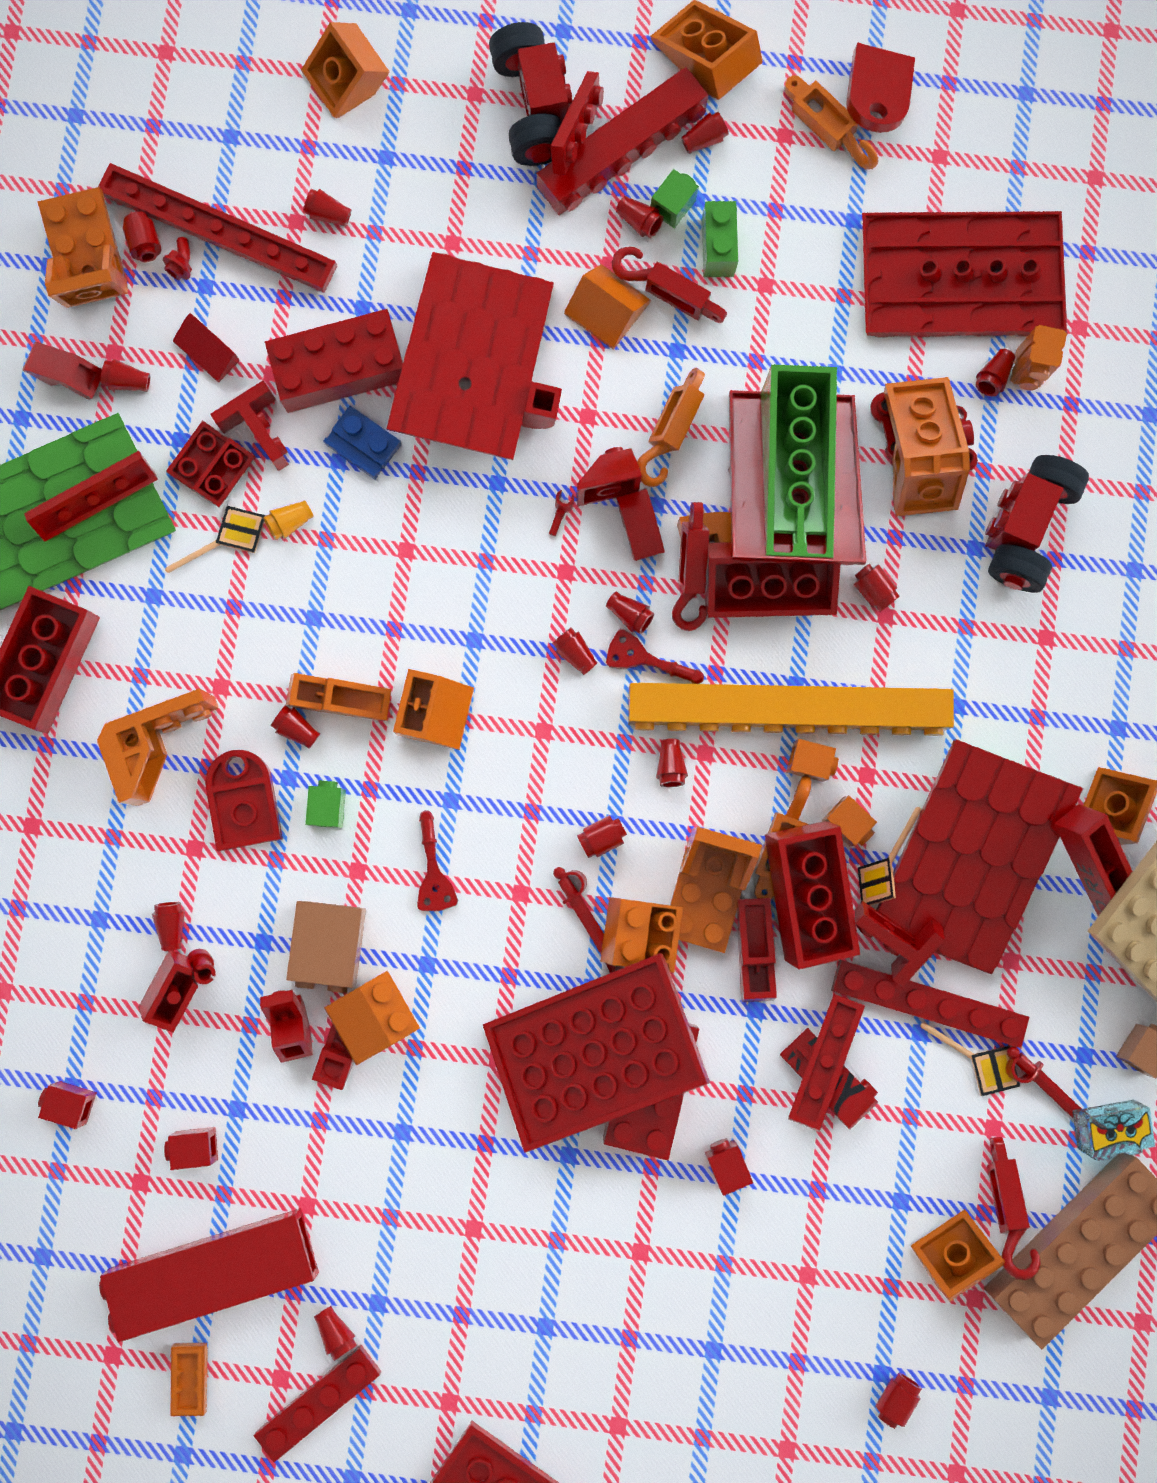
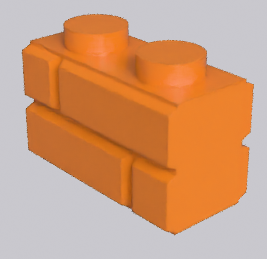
[1010,325,1067,390]

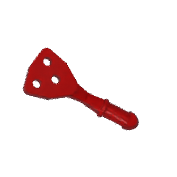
[606,629,704,684]
[417,810,459,911]

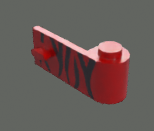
[779,1028,878,1130]

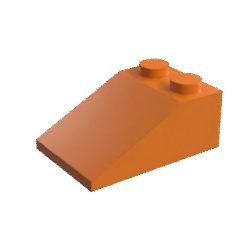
[650,0,763,100]

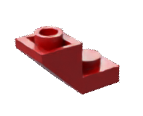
[22,342,102,400]

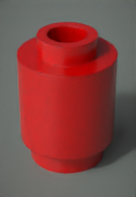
[122,212,162,263]
[853,563,900,612]
[577,815,627,859]
[875,1372,922,1429]

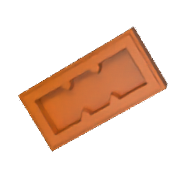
[170,1343,208,1416]

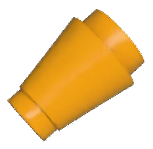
[263,500,314,540]

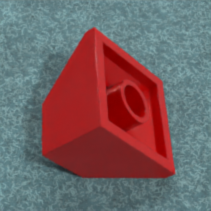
[576,447,642,507]

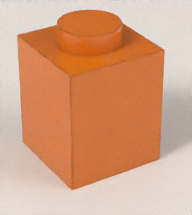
[786,739,839,782]
[822,795,877,847]

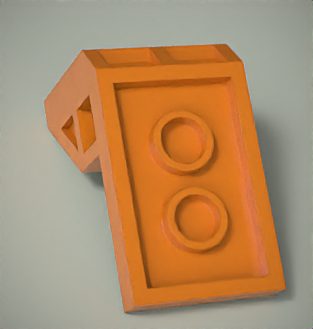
[37,187,128,308]
[884,377,970,516]
[97,688,219,806]
[670,826,762,953]

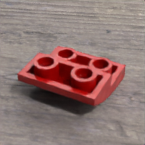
[166,420,256,508]

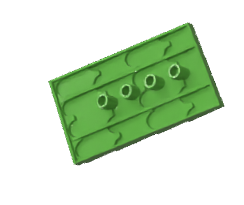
[0,412,176,611]

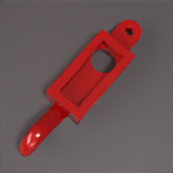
[611,246,727,323]
[672,502,710,631]
[987,1137,1041,1280]

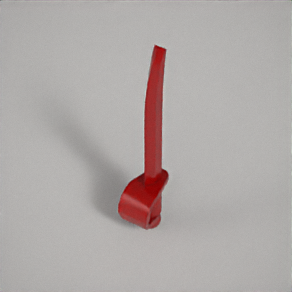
[553,867,616,973]
[1005,1046,1105,1128]

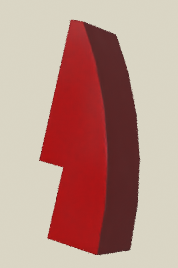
[737,898,777,1003]

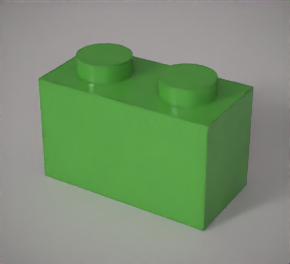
[702,201,738,277]

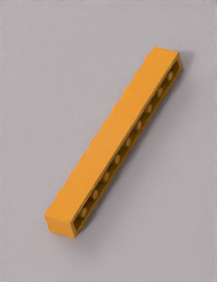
[628,683,954,736]

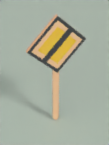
[165,506,266,573]
[858,807,921,906]
[920,1022,1021,1096]

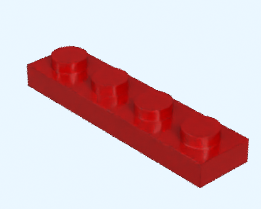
[551,71,604,175]
[24,451,158,542]
[788,994,865,1132]
[253,1344,382,1463]

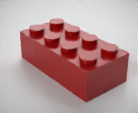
[264,308,403,413]
[705,542,841,618]
[0,586,100,734]
[764,821,860,970]
[603,1023,700,1161]

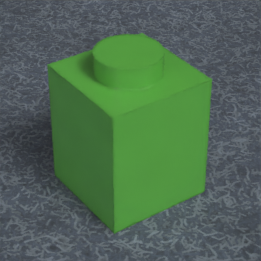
[650,168,699,229]
[305,780,346,828]

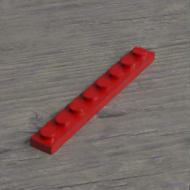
[98,163,337,293]

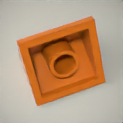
[564,264,651,350]
[1083,767,1157,845]
[911,1209,1005,1301]

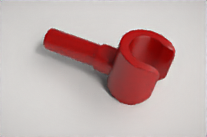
[548,490,575,537]

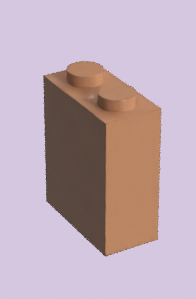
[286,901,366,993]

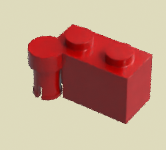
[138,948,216,1033]

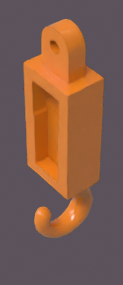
[784,75,879,170]
[637,367,705,487]
[753,775,812,899]

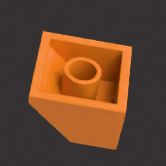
[301,22,390,118]
[324,970,420,1065]

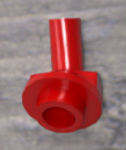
[162,237,192,280]

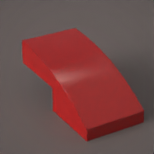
[616,488,665,561]
[311,1024,354,1090]

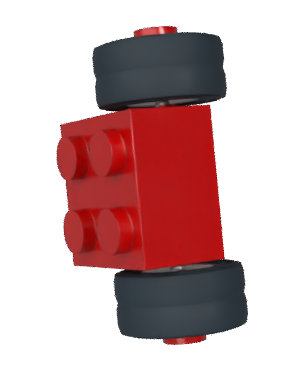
[489,22,573,166]
[985,455,1089,593]

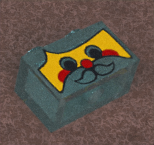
[1072,1099,1155,1161]

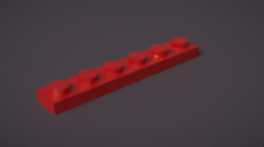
[831,960,1030,1048]

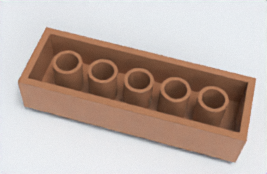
[983,1150,1157,1350]

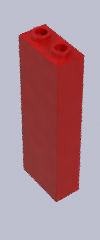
[99,1208,319,1343]

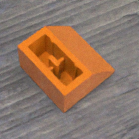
[393,669,474,750]
[600,897,683,973]

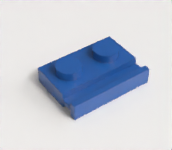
[323,405,402,480]

